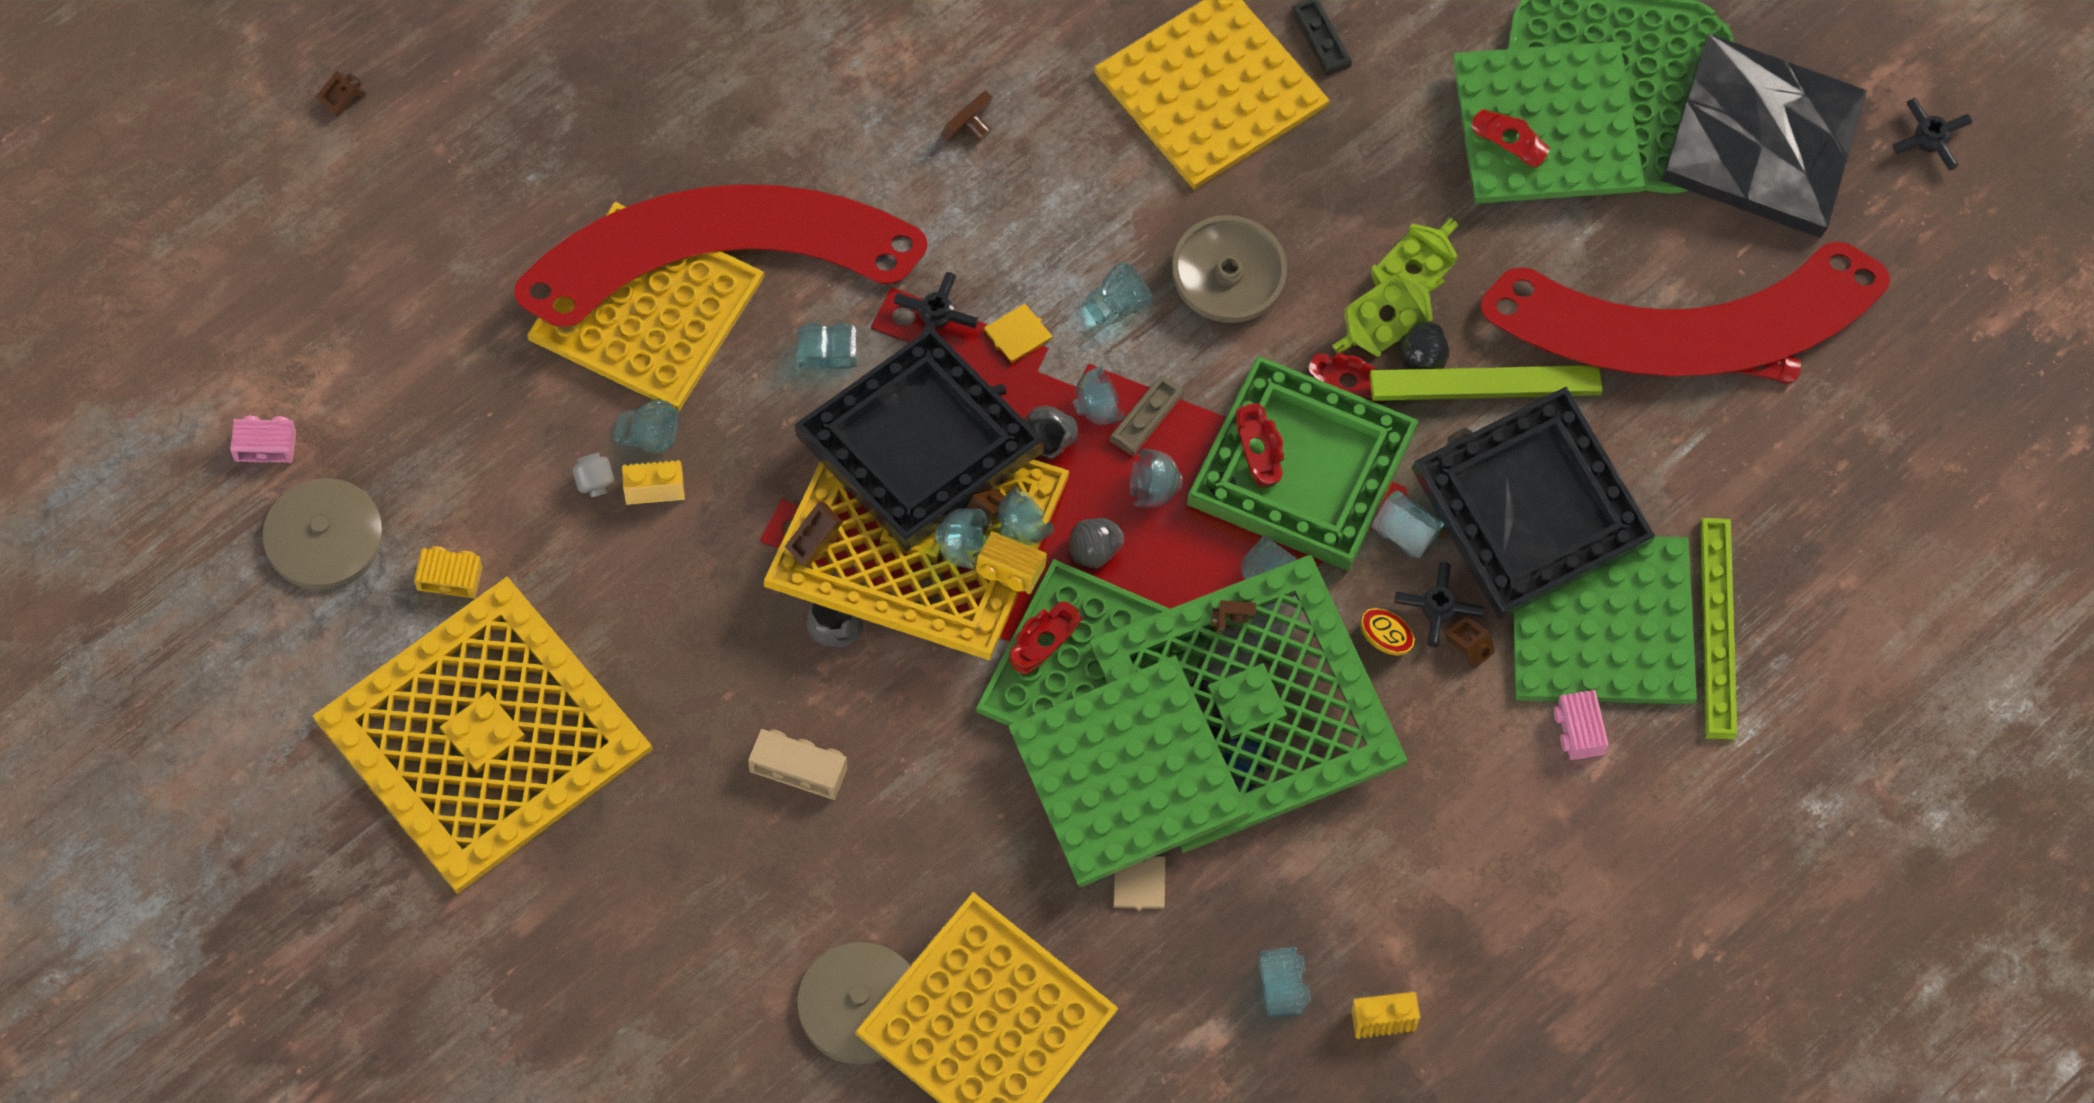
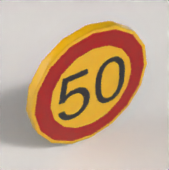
[1359,608,1415,656]

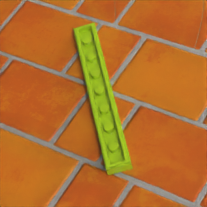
[1369,365,1603,401]
[1700,518,1737,740]

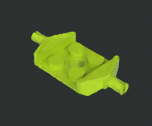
[1371,218,1458,286]
[1332,271,1445,357]

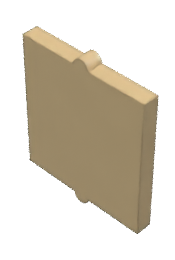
[1114,856,1165,911]

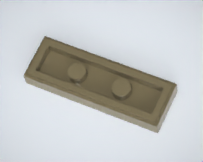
[1110,375,1185,457]

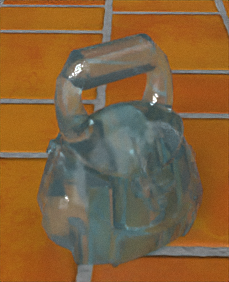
[1085,262,1153,325]
[613,399,680,453]

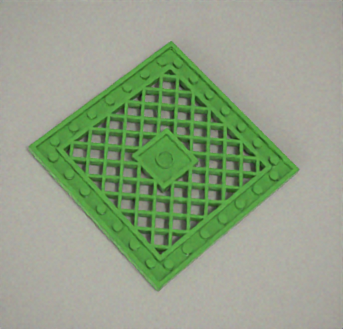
[1090,555,1408,854]

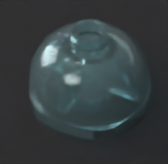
[1072,366,1125,425]
[1130,448,1183,508]
[998,486,1055,546]
[935,508,988,569]

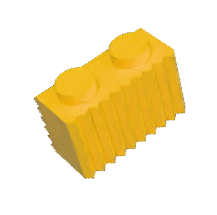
[622,460,685,505]
[976,531,1047,594]
[414,546,483,599]
[1351,992,1420,1039]

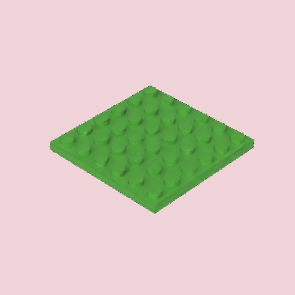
[1453,41,1645,204]
[1512,536,1697,704]
[976,559,1216,726]
[1008,655,1249,888]

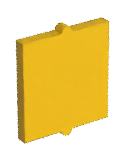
[984,303,1053,364]

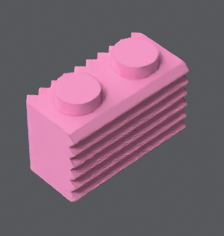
[230,416,296,464]
[1554,690,1609,760]

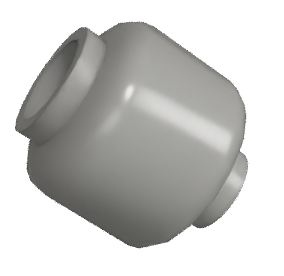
[572,453,615,498]

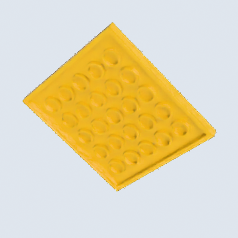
[1094,0,1330,190]
[527,202,765,412]
[855,892,1119,1103]

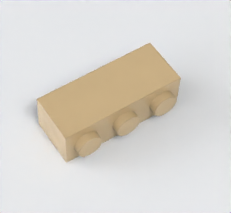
[748,729,848,800]

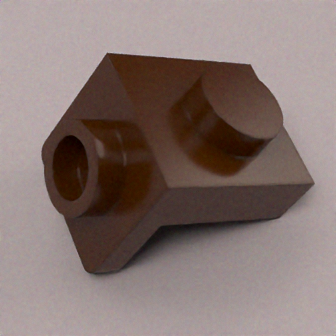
[961,489,1015,535]

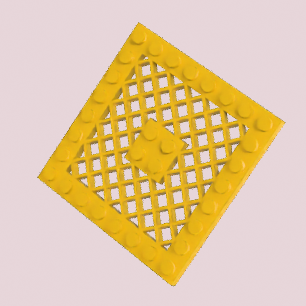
[764,459,1069,661]
[313,577,653,895]

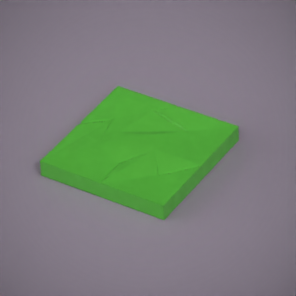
[1187,356,1419,572]

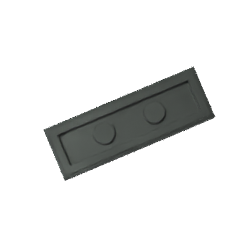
[1291,0,1352,76]

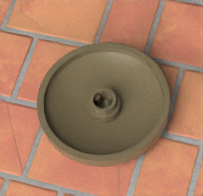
[1172,215,1287,323]
[263,478,383,590]
[797,942,910,1064]

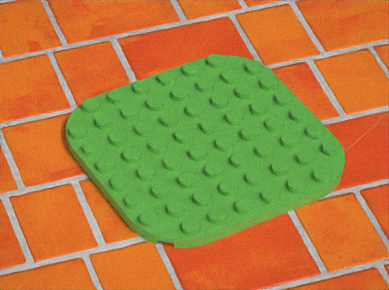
[1508,0,1734,193]

